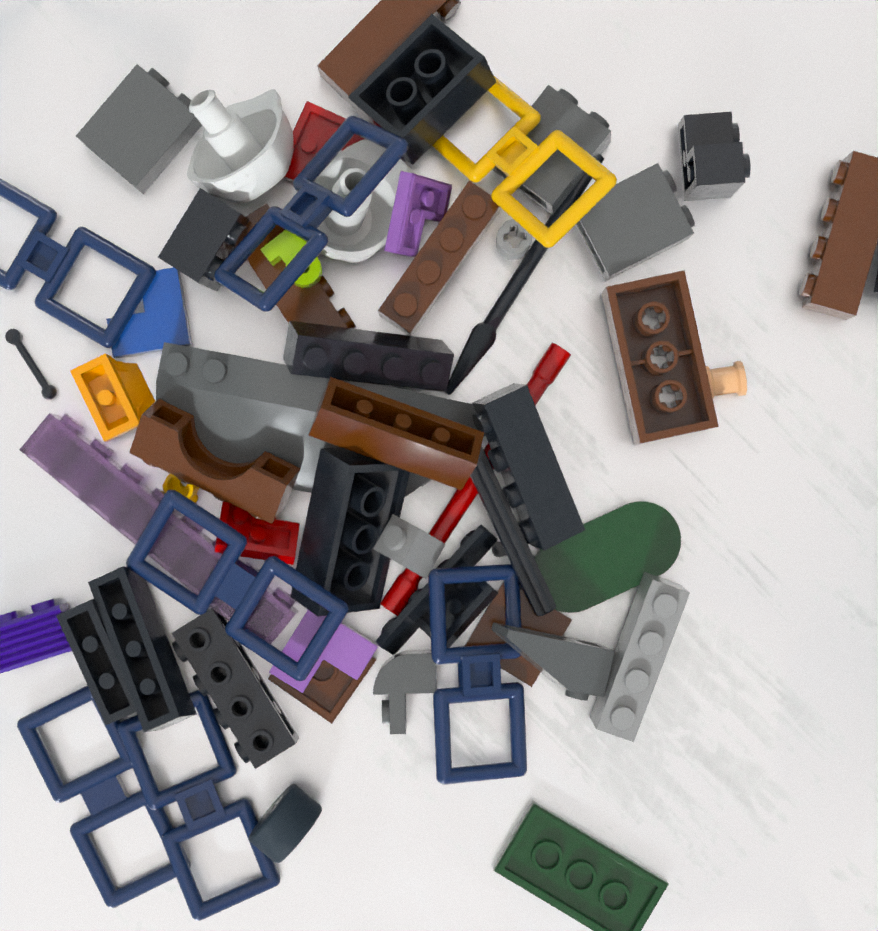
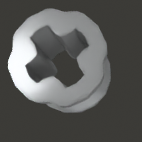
[496,219,532,260]

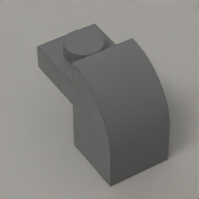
[373,649,437,734]

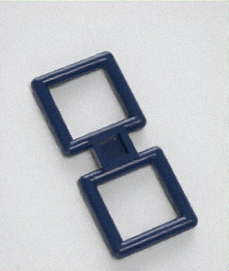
[214,116,409,312]
[0,178,156,348]
[126,489,348,681]
[428,564,527,785]
[17,685,191,908]
[118,690,280,921]

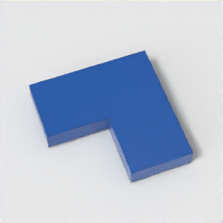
[106,267,192,358]

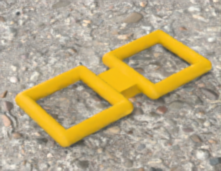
[432,75,617,248]

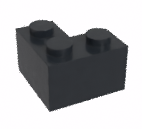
[678,111,751,201]
[158,188,250,291]

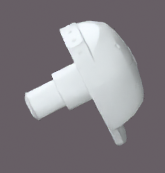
[187,89,293,203]
[292,139,415,263]

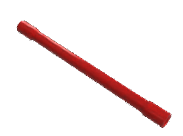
[380,343,571,616]

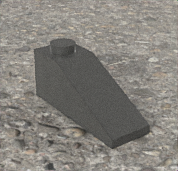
[491,622,615,701]

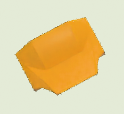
[70,353,155,442]

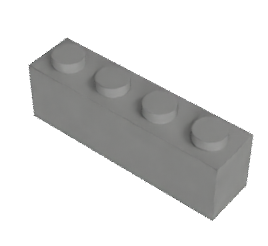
[590,572,690,742]

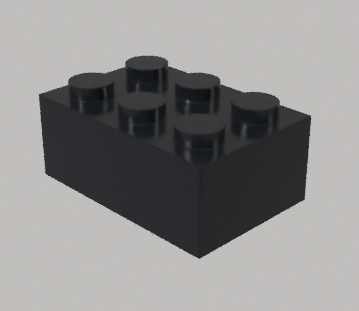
[348,14,496,165]

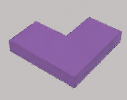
[384,171,452,257]
[269,610,379,693]

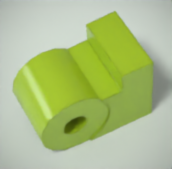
[260,230,323,288]

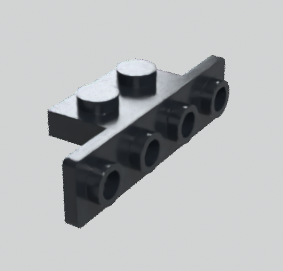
[376,525,498,655]

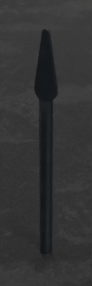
[445,155,604,395]

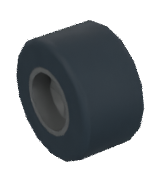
[249,784,322,863]

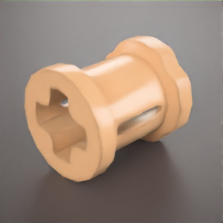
[706,361,747,398]

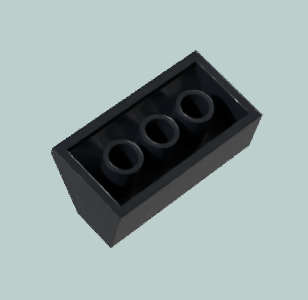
[290,448,410,617]

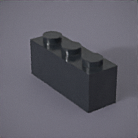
[56,599,136,725]

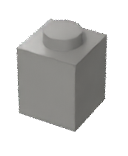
[374,514,446,579]

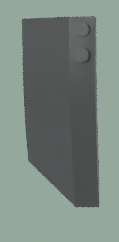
[156,342,477,498]

